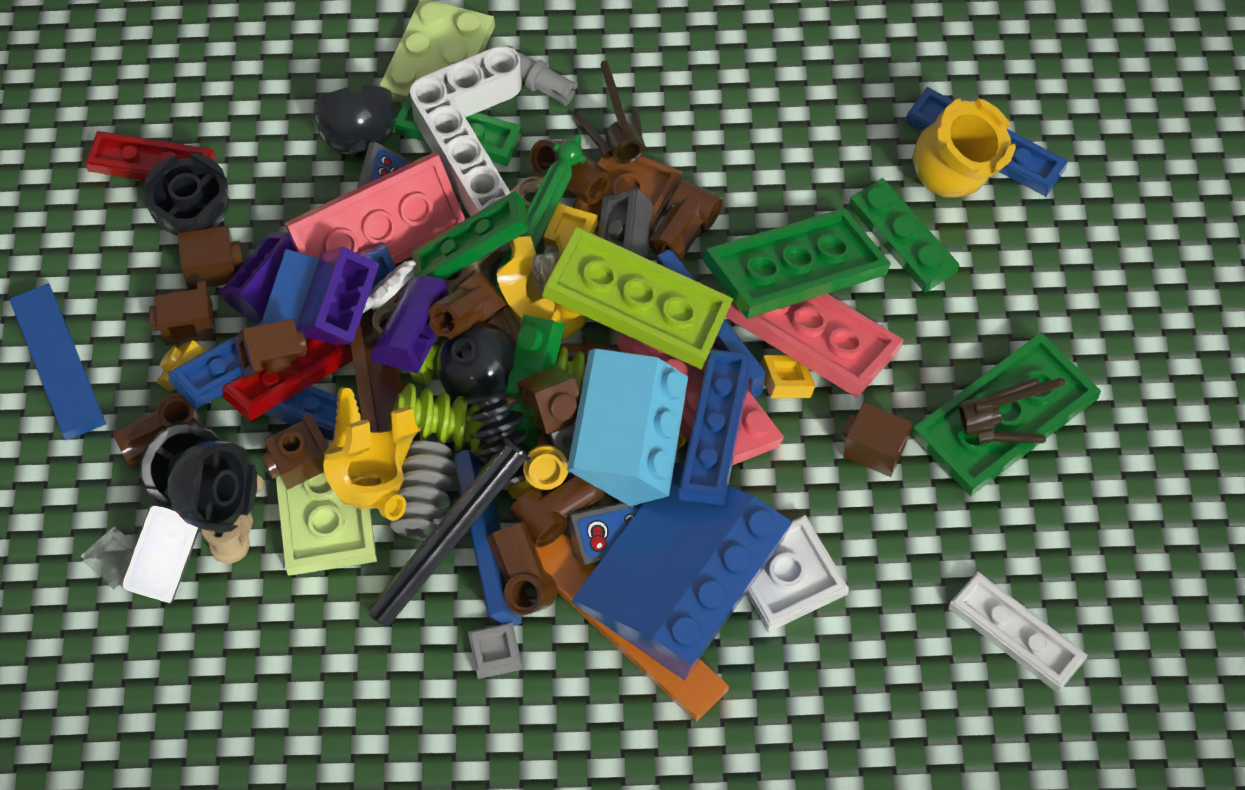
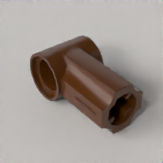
[530,139,612,204]
[649,180,723,261]
[428,271,508,339]
[112,393,205,467]
[509,472,604,548]
[487,521,558,615]

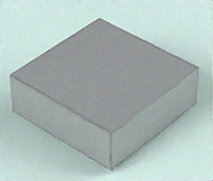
[468,622,523,679]

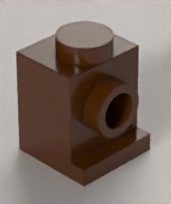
[149,281,216,346]
[234,319,307,380]
[260,413,329,490]

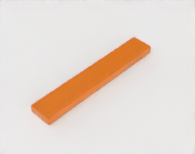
[534,533,729,722]

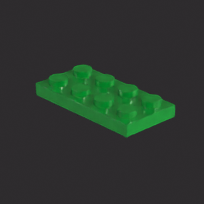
[703,208,891,319]
[912,332,1101,497]

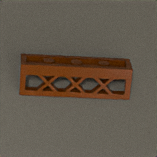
[350,308,403,432]

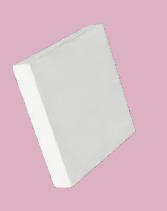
[746,515,849,632]

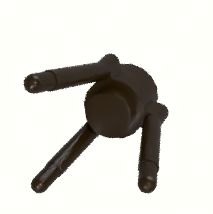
[573,61,647,164]
[959,378,1065,444]

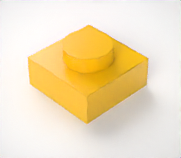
[543,204,597,250]
[156,340,207,392]
[760,355,815,398]

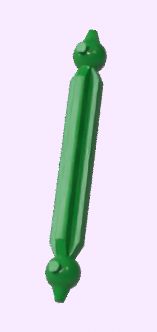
[494,134,587,309]

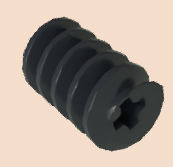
[462,390,531,485]

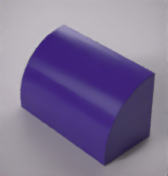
[219,232,296,324]
[296,246,379,345]
[371,276,449,374]

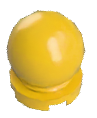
[912,98,1016,198]

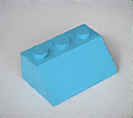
[567,349,688,506]

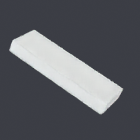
[948,571,1088,693]

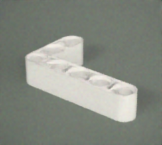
[410,46,522,251]

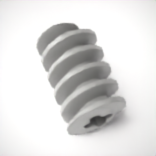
[390,441,457,540]

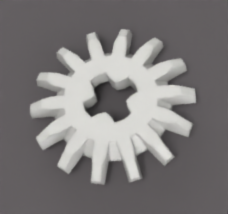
[363,260,417,313]

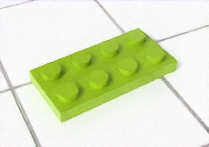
[542,227,734,370]

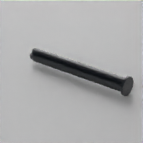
[368,435,533,627]

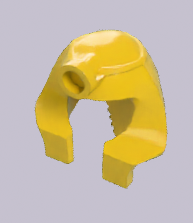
[497,234,588,341]
[323,387,421,521]

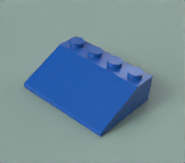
[572,462,792,681]

